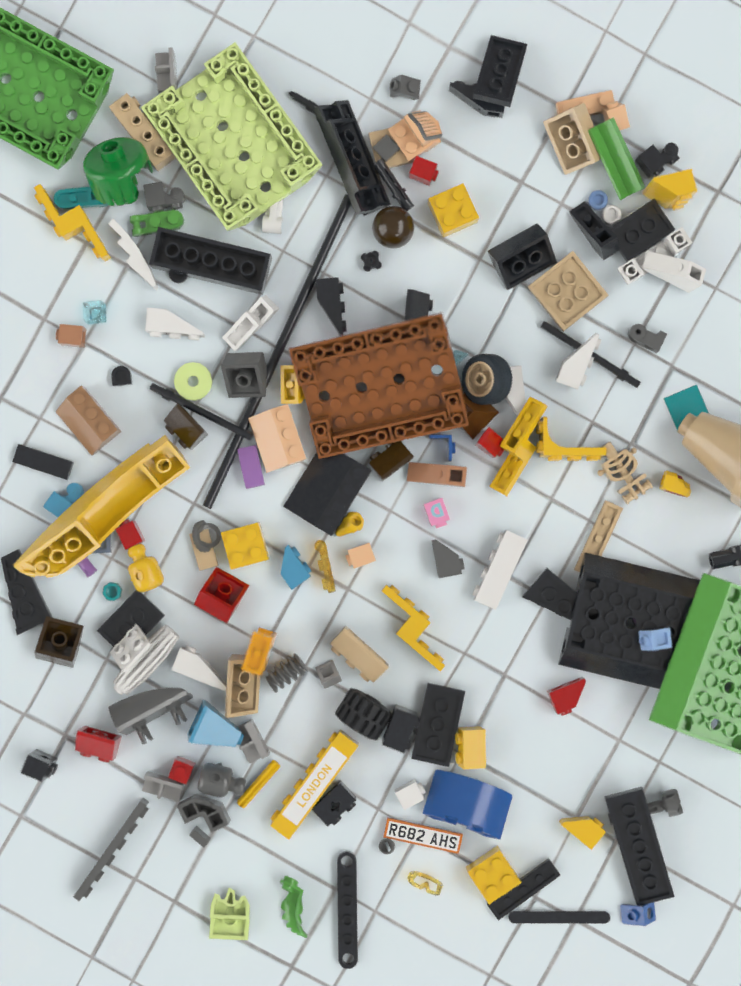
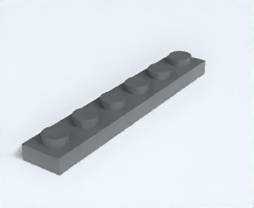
[73,797,149,901]

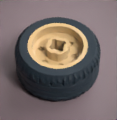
[461,354,513,405]

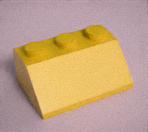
[643,169,697,210]

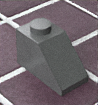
[431,539,465,578]

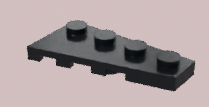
[1,549,53,635]

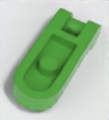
[129,210,184,237]

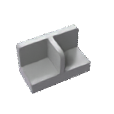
[155,47,177,93]
[238,719,270,763]
[142,771,184,801]

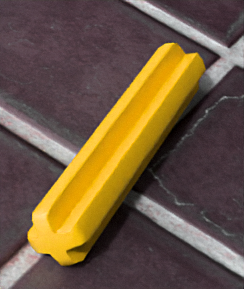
[237,760,280,808]

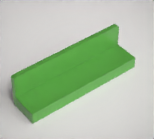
[588,117,646,200]

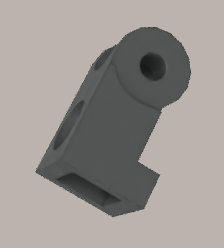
[628,324,667,353]

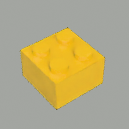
[428,183,479,238]
[221,522,270,570]
[466,845,521,904]

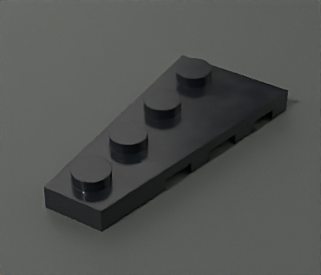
[522,568,598,620]

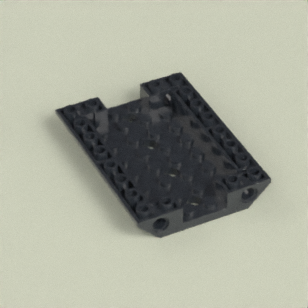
[558,553,700,689]

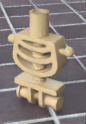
[597,442,653,505]

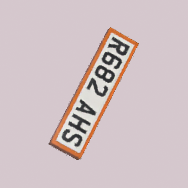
[383,817,463,854]

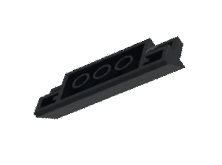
[313,100,391,216]

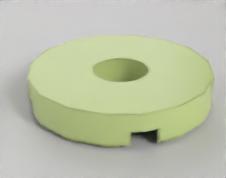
[174,362,213,401]

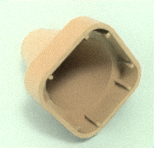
[677,412,741,508]

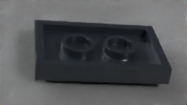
[610,199,676,262]
[97,590,165,647]

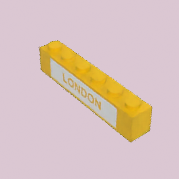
[270,730,359,840]

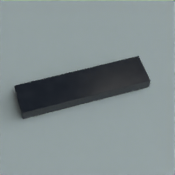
[487,858,560,921]

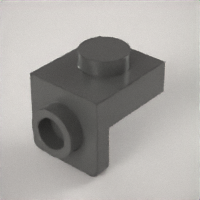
[389,74,421,100]

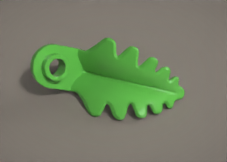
[280,876,308,938]

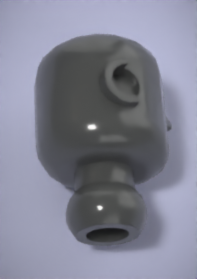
[197,763,246,797]

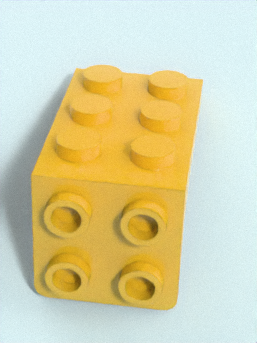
[536,417,606,461]

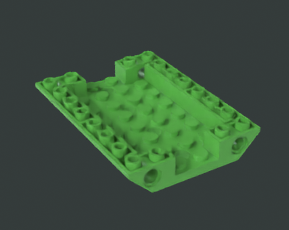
[0,8,114,170]
[649,573,741,754]

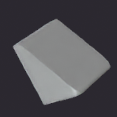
[316,660,342,689]

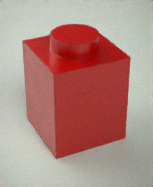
[409,155,439,186]
[115,519,145,550]
[168,756,196,784]

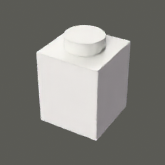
[395,779,426,810]

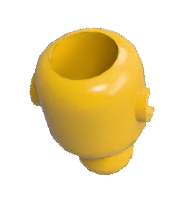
[127,544,164,593]

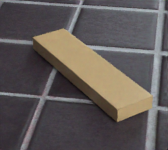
[574,500,623,572]

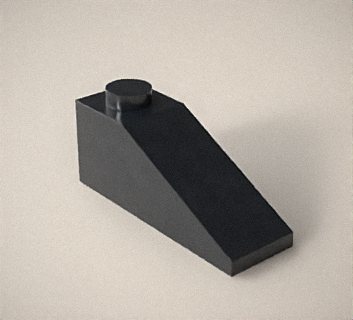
[569,201,620,260]

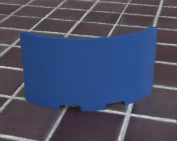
[422,769,512,840]

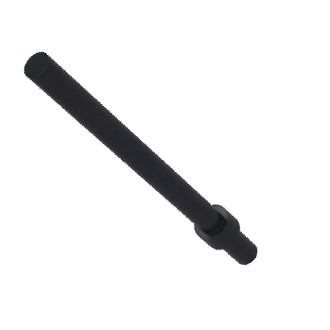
[540,320,641,388]
[150,383,254,441]

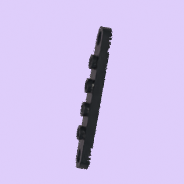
[337,851,358,969]

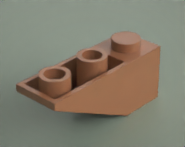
[407,462,467,487]

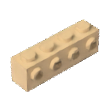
[109,93,176,171]

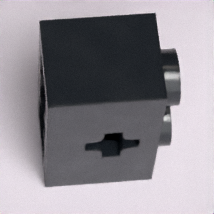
[20,749,58,782]
[312,780,356,827]

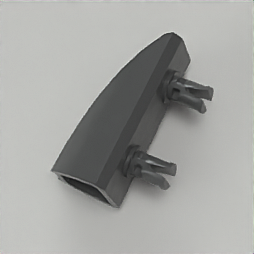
[108,688,193,745]

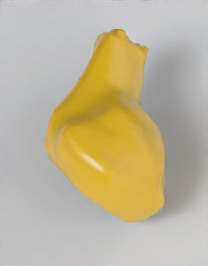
[335,512,364,536]

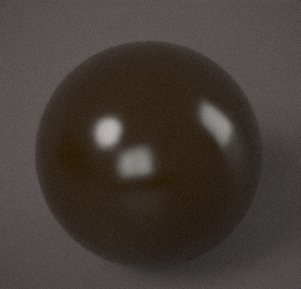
[372,206,414,249]

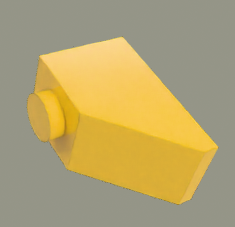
[559,816,606,850]

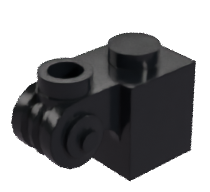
[635,142,680,178]

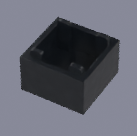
[382,704,420,753]

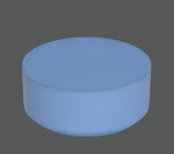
[588,190,608,211]

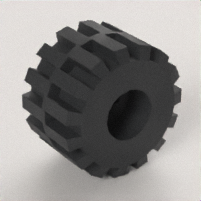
[335,688,393,740]

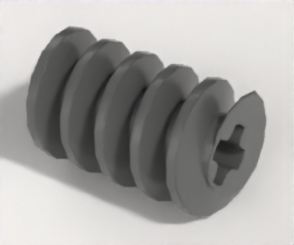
[265,653,309,693]

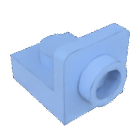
[639,628,672,651]

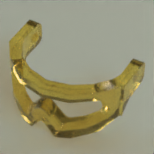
[407,871,444,896]

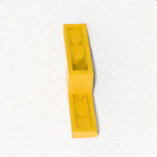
[34,184,111,261]
[489,397,548,497]
[381,585,445,671]

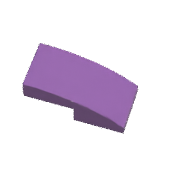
[237,445,265,489]

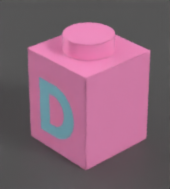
[424,498,450,528]

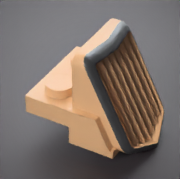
[388,110,442,162]

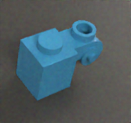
[43,483,84,517]

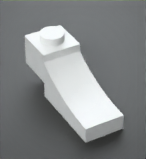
[222,295,279,351]

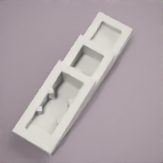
[108,219,159,290]

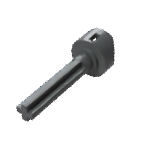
[608,789,683,825]

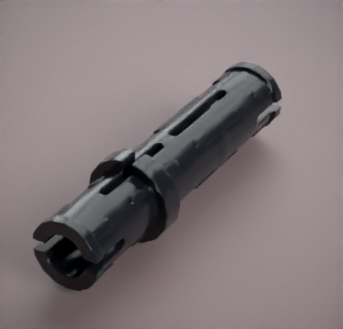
[373,158,415,211]

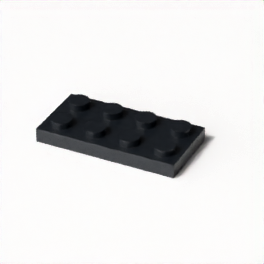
[473,35,527,107]
[411,683,466,767]

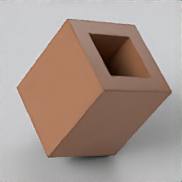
[56,324,86,348]

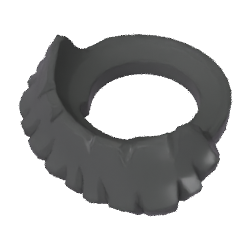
[192,520,221,553]

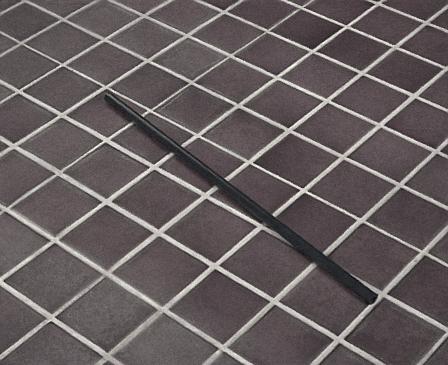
[203,194,351,509]

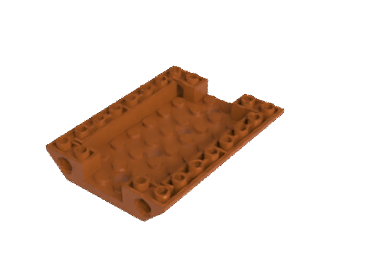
[289,312,469,459]

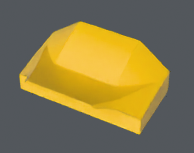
[280,365,305,404]

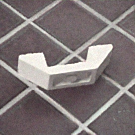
[617,227,692,285]

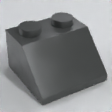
[221,352,267,398]

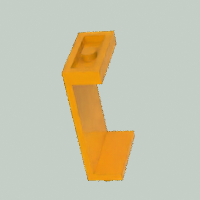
[242,627,277,676]

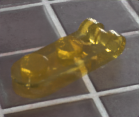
[314,540,336,593]

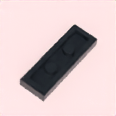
[12,444,74,480]

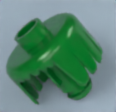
[83,137,153,206]

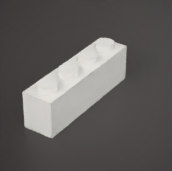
[472,530,527,610]

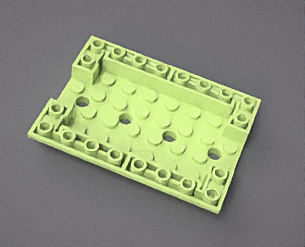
[141,42,323,231]

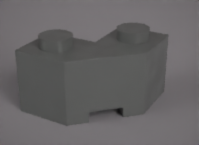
[177,794,231,833]

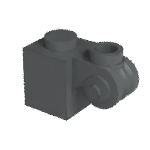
[143,181,185,213]

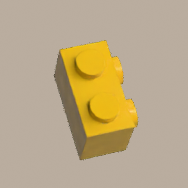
[455,726,486,770]

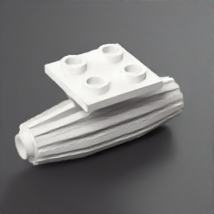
[110,624,180,695]

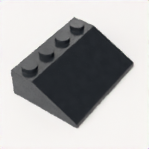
[283,452,372,536]

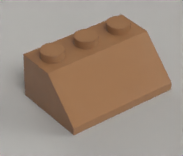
[56,386,122,456]

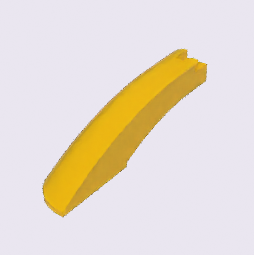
[14,435,190,578]

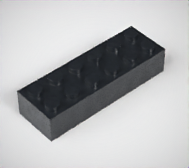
[149,227,272,295]

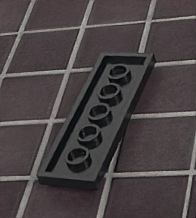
[604,787,675,906]

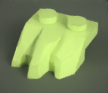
[209,888,250,940]

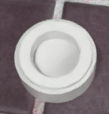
[601,205,621,225]

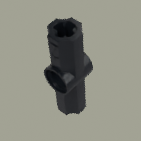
[709,545,741,569]

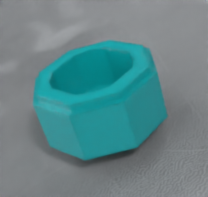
[102,582,122,601]

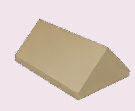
[225,654,260,718]

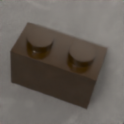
[164,403,209,450]
[369,441,414,482]
[34,616,84,668]

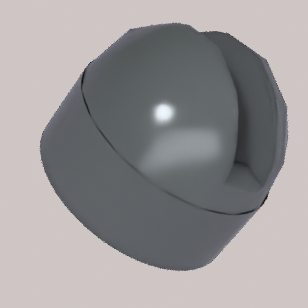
[379,838,395,855]

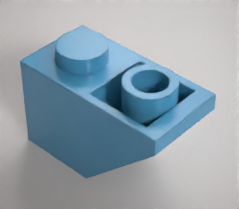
[281,545,312,590]

